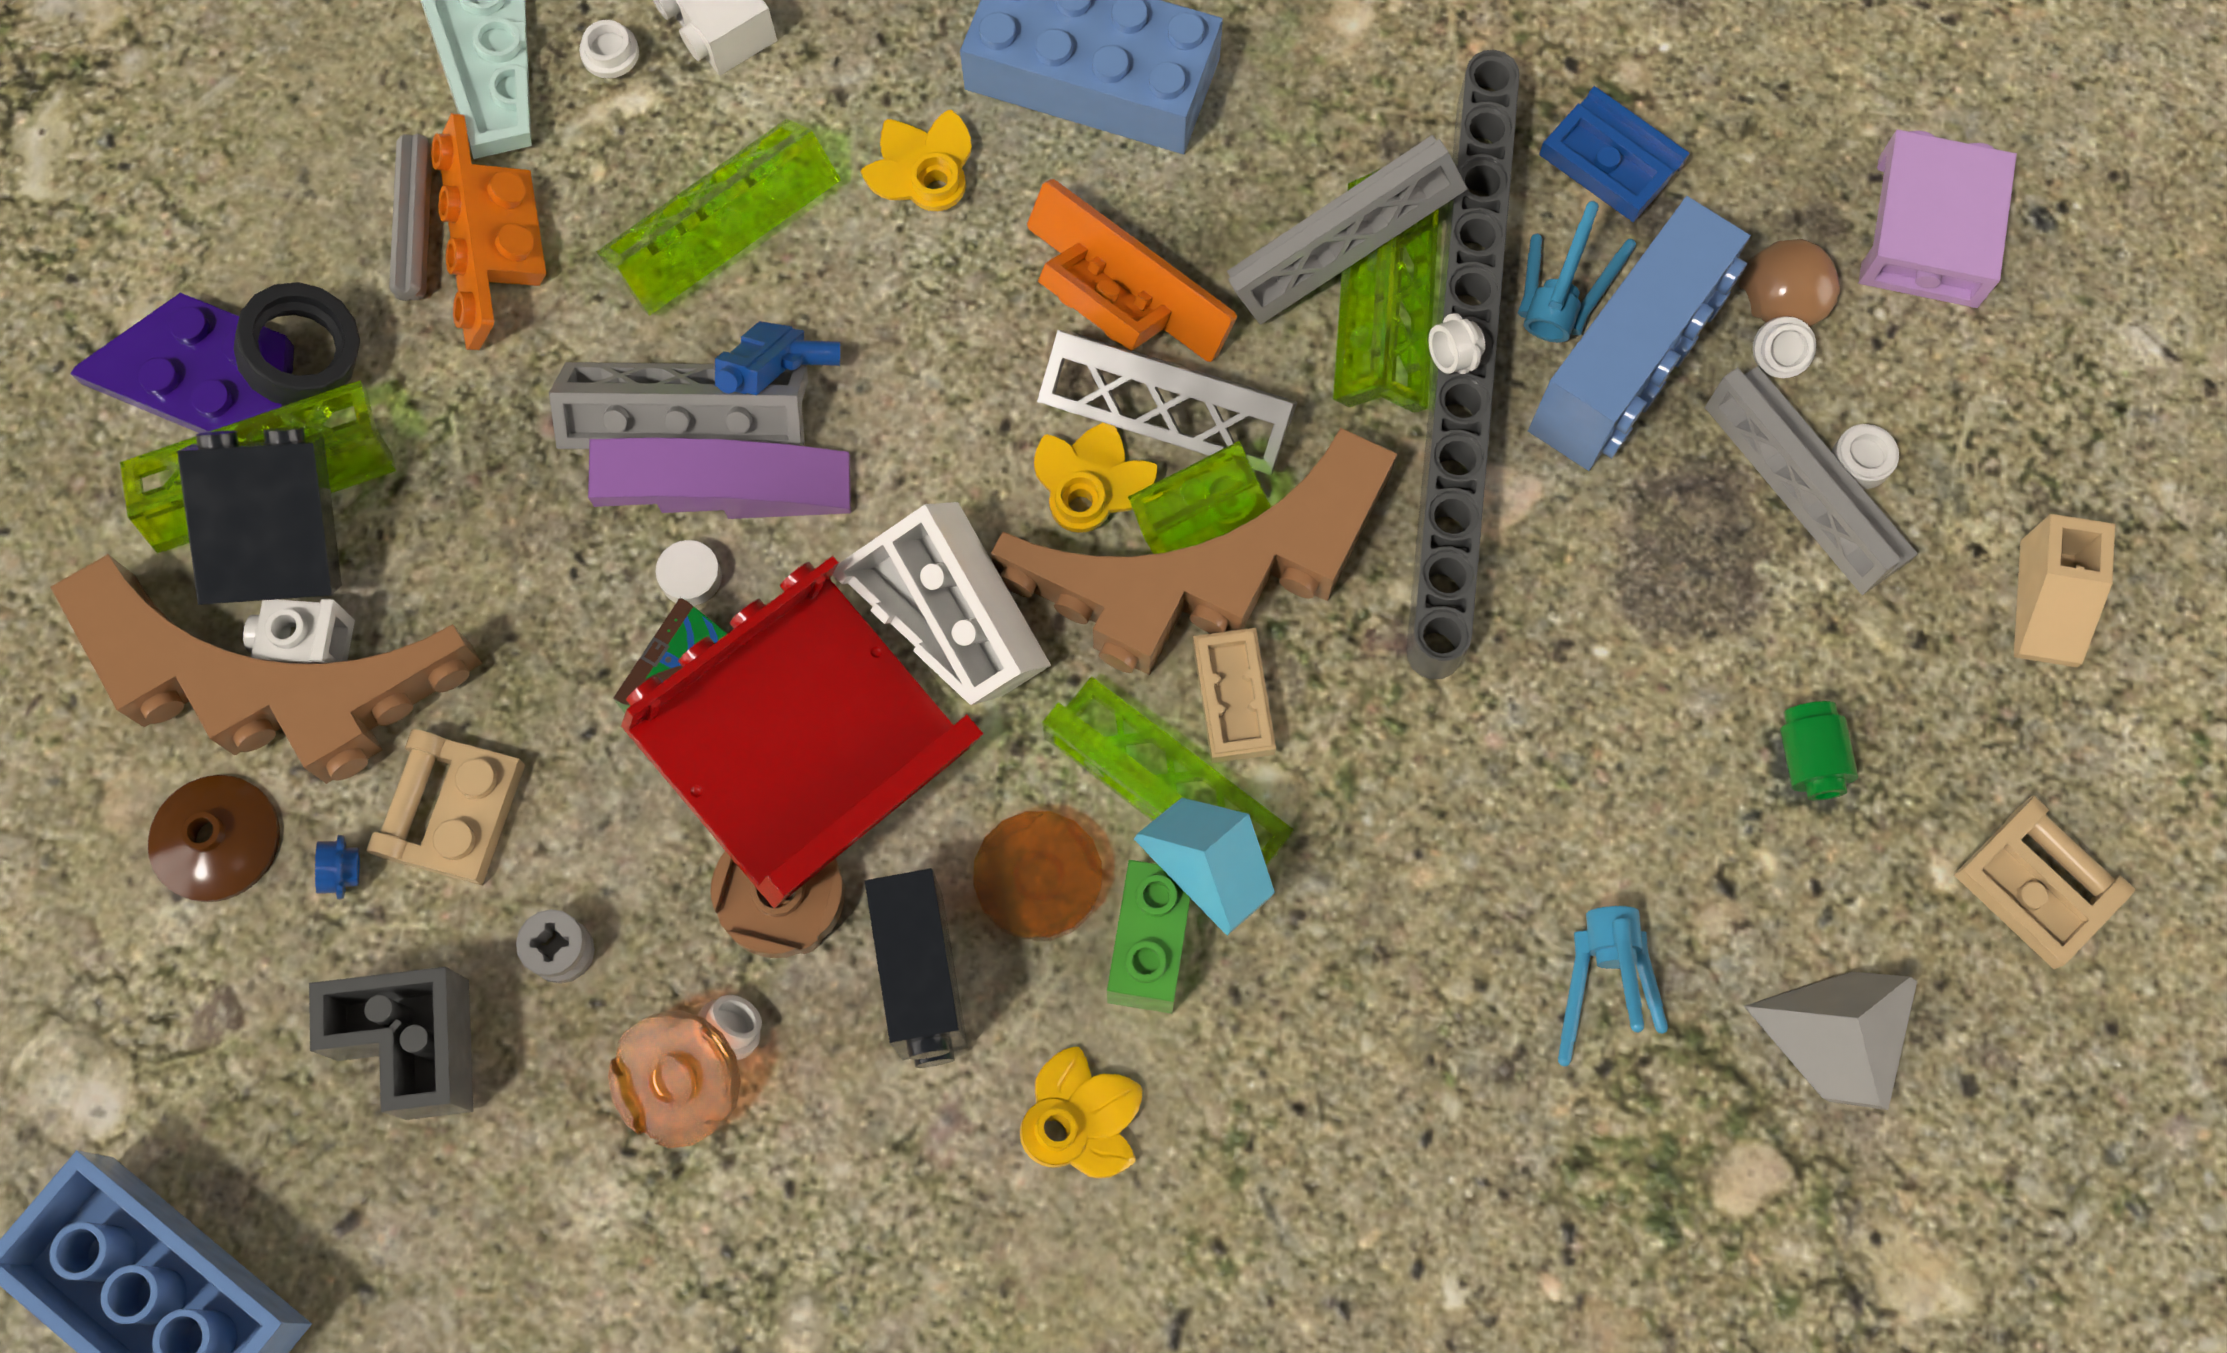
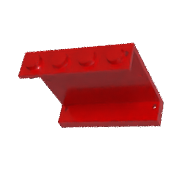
[621,556,983,909]

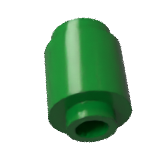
[1780,701,1858,801]

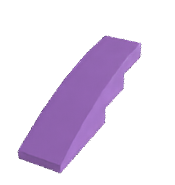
[588,438,851,519]

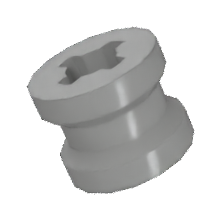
[516,909,595,984]

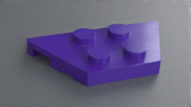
[70,292,294,442]

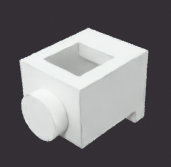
[243,599,355,664]

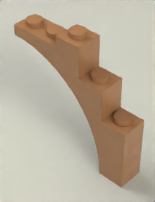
[991,428,1397,675]
[50,554,483,784]

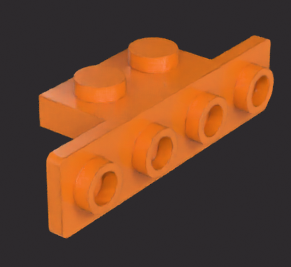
[431,113,546,350]
[1027,179,1237,362]

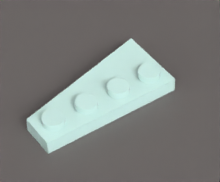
[420,0,532,159]

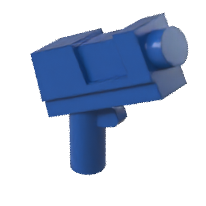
[715,321,840,395]

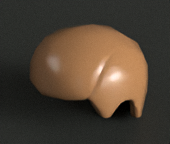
[1739,239,1840,327]

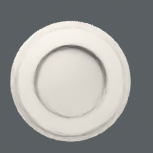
[1831,424,1899,489]
[656,540,722,606]

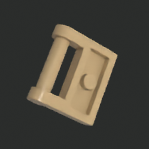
[366,729,525,886]
[1954,795,2135,969]

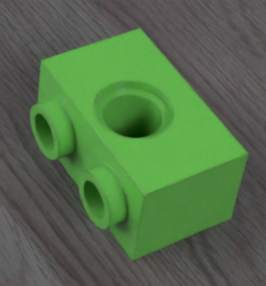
[1107,860,1190,1014]

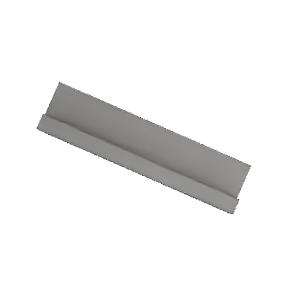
[1227,135,1467,325]
[1037,330,1297,475]
[549,362,808,449]
[1704,366,1918,596]

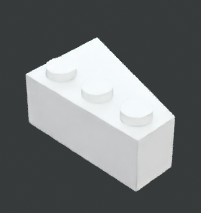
[833,502,1051,705]

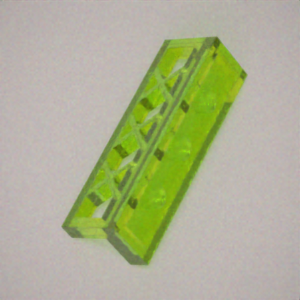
[596,119,841,316]
[1333,169,1439,413]
[120,380,396,554]
[1042,676,1294,867]

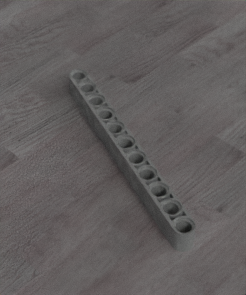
[1406,50,1519,680]

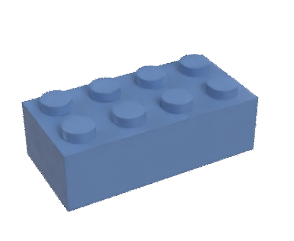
[960,0,1223,155]
[1528,196,1751,471]
[0,1150,312,1353]

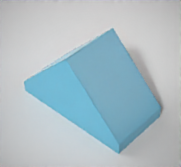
[1134,798,1275,936]

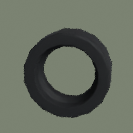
[234,282,360,407]

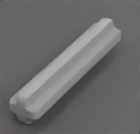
[389,134,432,301]

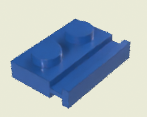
[1539,86,1690,223]

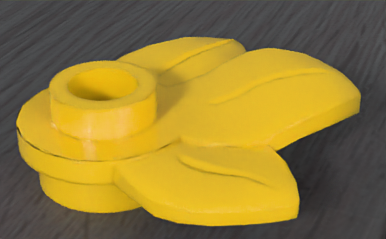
[861,110,972,211]
[1034,422,1157,533]
[1020,1047,1143,1178]

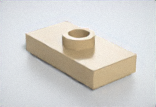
[1193,628,1276,763]

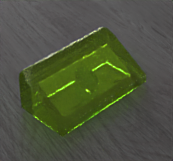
[1128,441,1272,554]

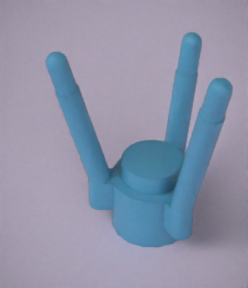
[1517,201,1636,343]
[1558,906,1668,1066]

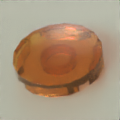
[973,811,1102,941]
[608,1010,741,1148]

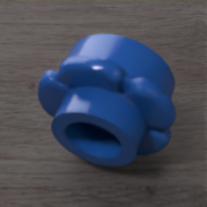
[315,835,360,900]

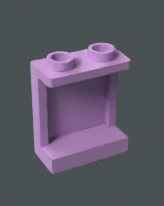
[1858,129,2017,308]

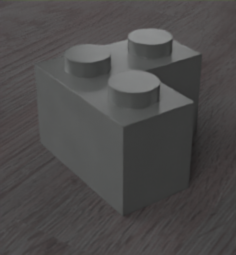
[309,967,474,1120]

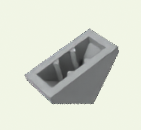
[1744,972,1917,1110]

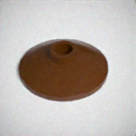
[148,775,280,902]

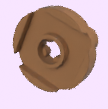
[711,851,845,958]

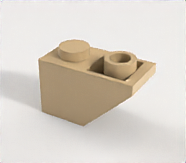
[2014,514,2115,667]

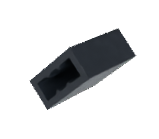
[177,427,342,605]
[864,868,968,1068]

